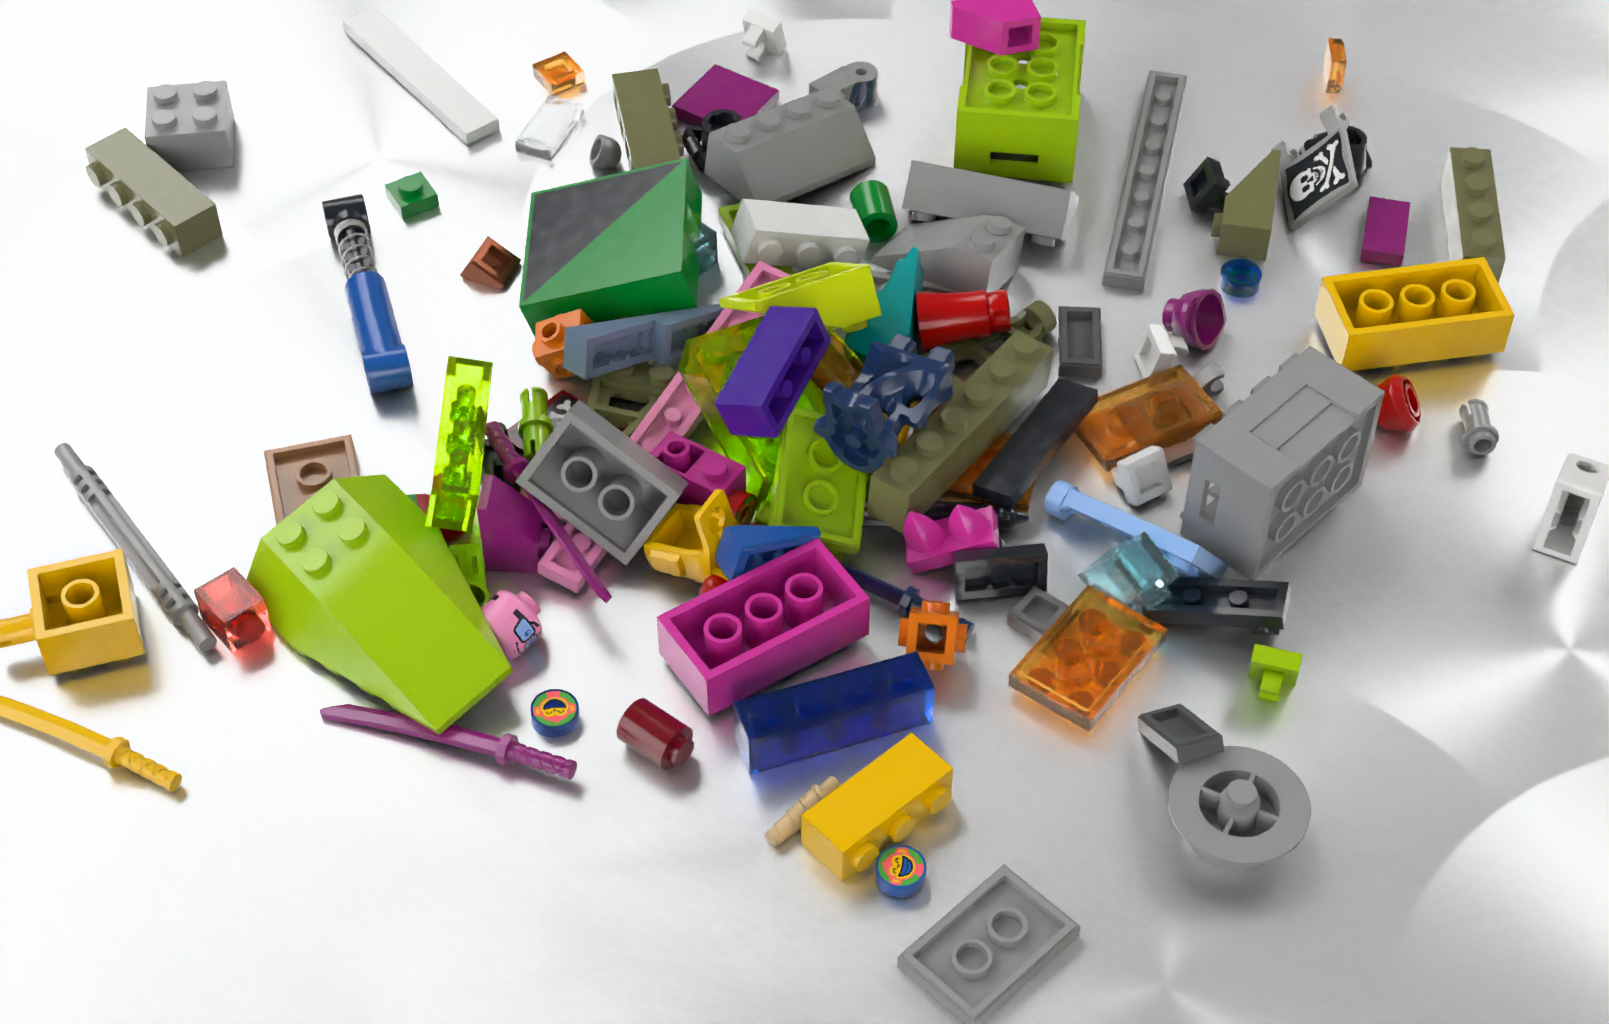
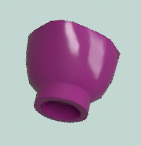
[1162,289,1226,350]

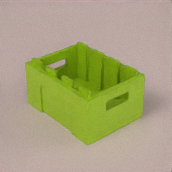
[954,17,1086,183]

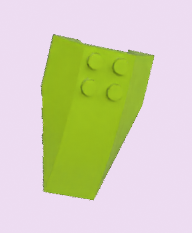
[242,474,513,735]

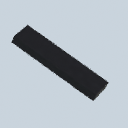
[972,378,1098,509]

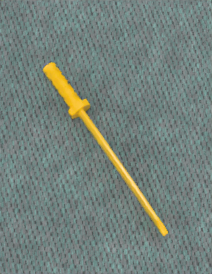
[0,695,182,792]

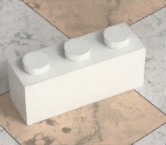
[730,199,870,268]

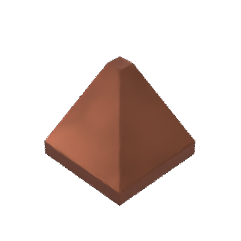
[460,236,521,289]

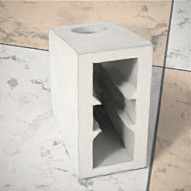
[1533,453,1609,564]

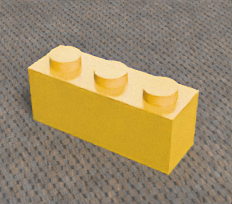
[801,732,953,881]

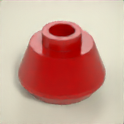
[1377,374,1421,432]

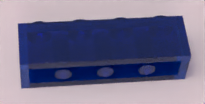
[733,651,935,775]

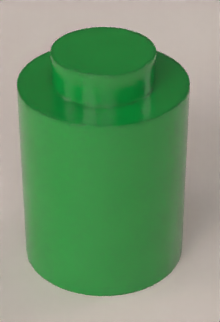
[849,180,898,243]

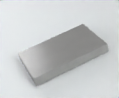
[897,864,1081,1024]

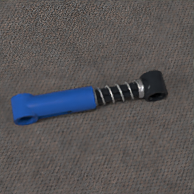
[322,193,413,395]

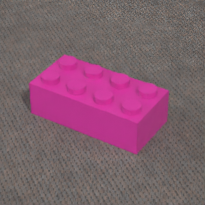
[657,538,870,716]

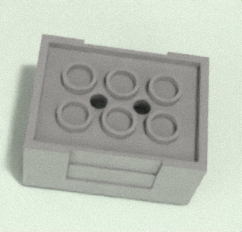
[1180,346,1385,580]

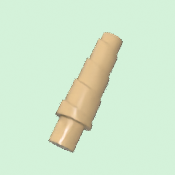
[765,776,841,846]

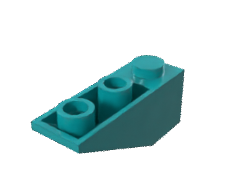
[843,247,924,371]

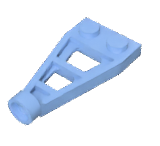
[1044,480,1229,579]

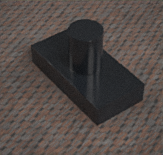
[952,537,1048,600]

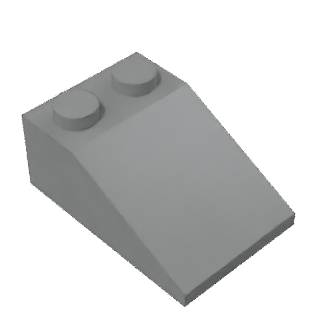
[872,215,1026,293]

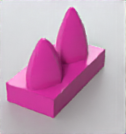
[903,505,999,574]

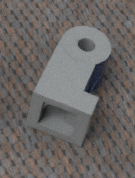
[809,61,878,108]

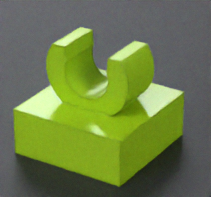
[1248,644,1303,703]

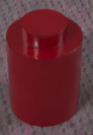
[616,698,694,770]

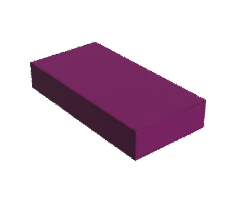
[1360,196,1411,266]

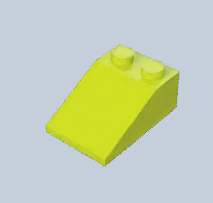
[718,262,882,333]

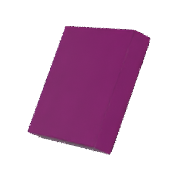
[672,64,779,127]

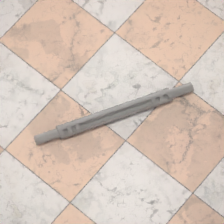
[54,443,217,652]

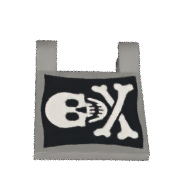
[1271,105,1358,231]

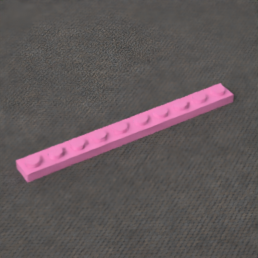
[538,260,790,593]

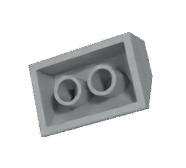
[515,400,689,566]

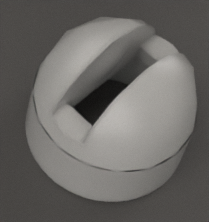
[589,134,622,169]

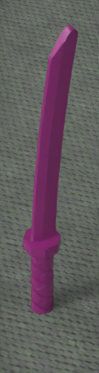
[483,421,612,603]
[320,704,577,780]

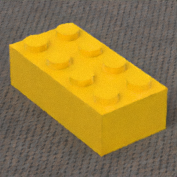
[1314,257,1515,371]

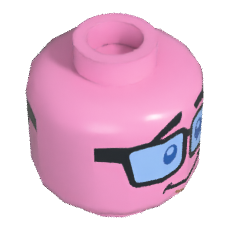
[481,590,542,660]

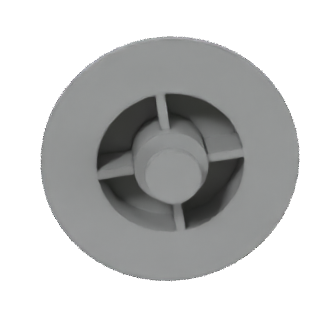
[1168,746,1311,871]

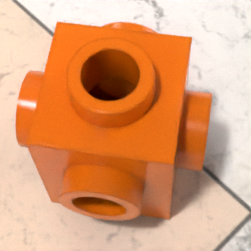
[532,309,594,380]
[898,600,968,670]

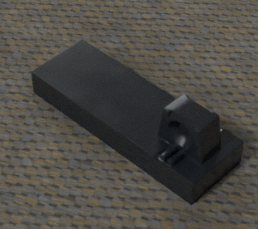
[1141,575,1291,635]

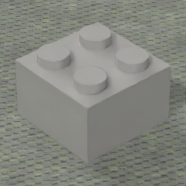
[144,80,234,172]

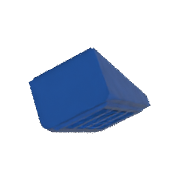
[715,525,821,581]

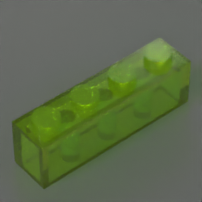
[425,355,493,532]

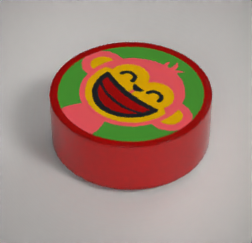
[727,488,757,525]

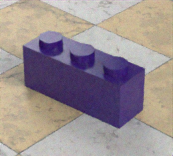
[714,306,831,438]

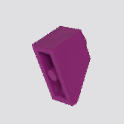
[477,475,553,574]

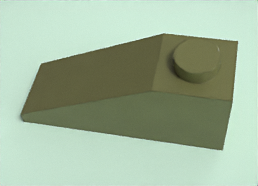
[1211,150,1281,261]

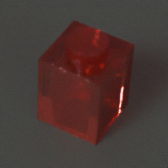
[194,567,272,653]

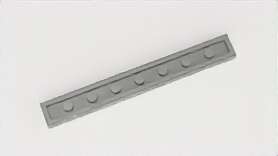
[1102,71,1187,291]

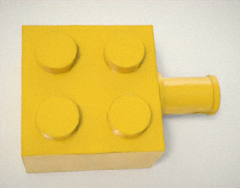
[0,548,145,676]

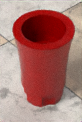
[916,289,1012,351]

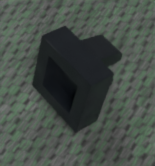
[1183,156,1230,216]

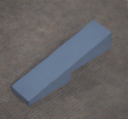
[563,304,724,380]

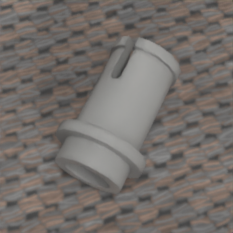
[1459,399,1499,455]

